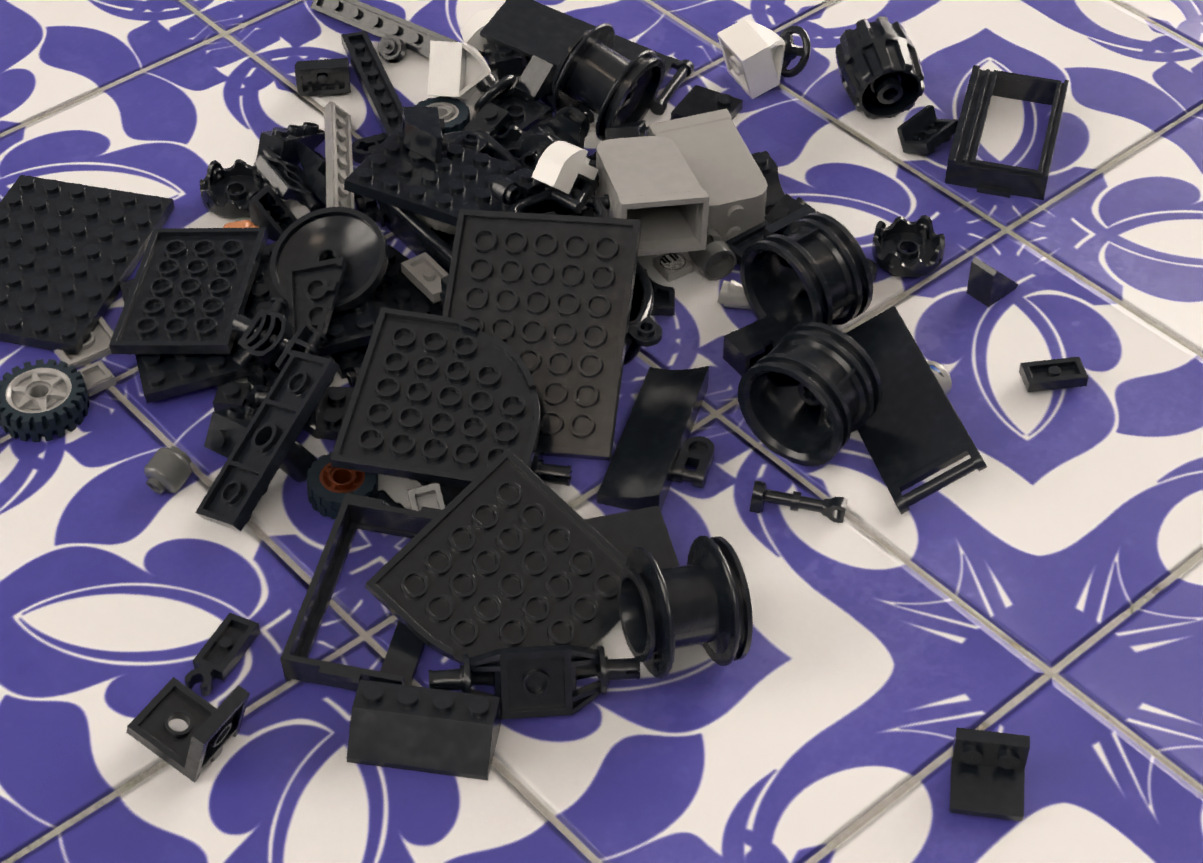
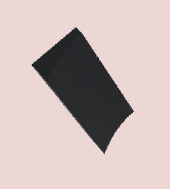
[597,366,709,510]

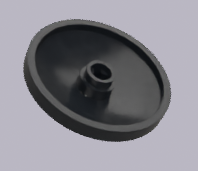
[270,207,389,314]

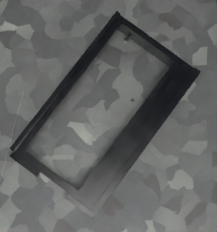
[945,65,1069,200]
[280,493,442,691]

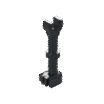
[749,480,848,523]

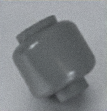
[144,446,192,495]

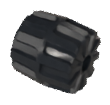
[835,16,925,119]

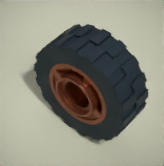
[307,452,378,519]

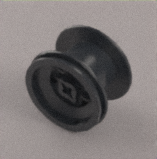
[552,23,666,141]
[617,536,753,679]

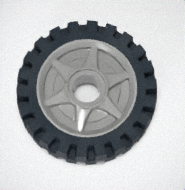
[0,359,89,442]

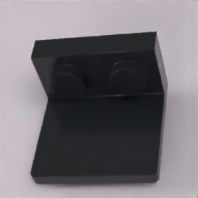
[295,58,351,97]
[949,727,1030,821]

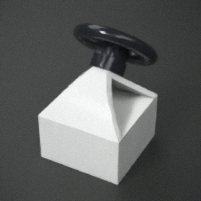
[717,19,811,99]
[427,40,516,112]

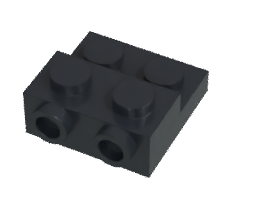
[483,39,531,80]

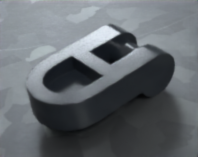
[671,436,714,488]

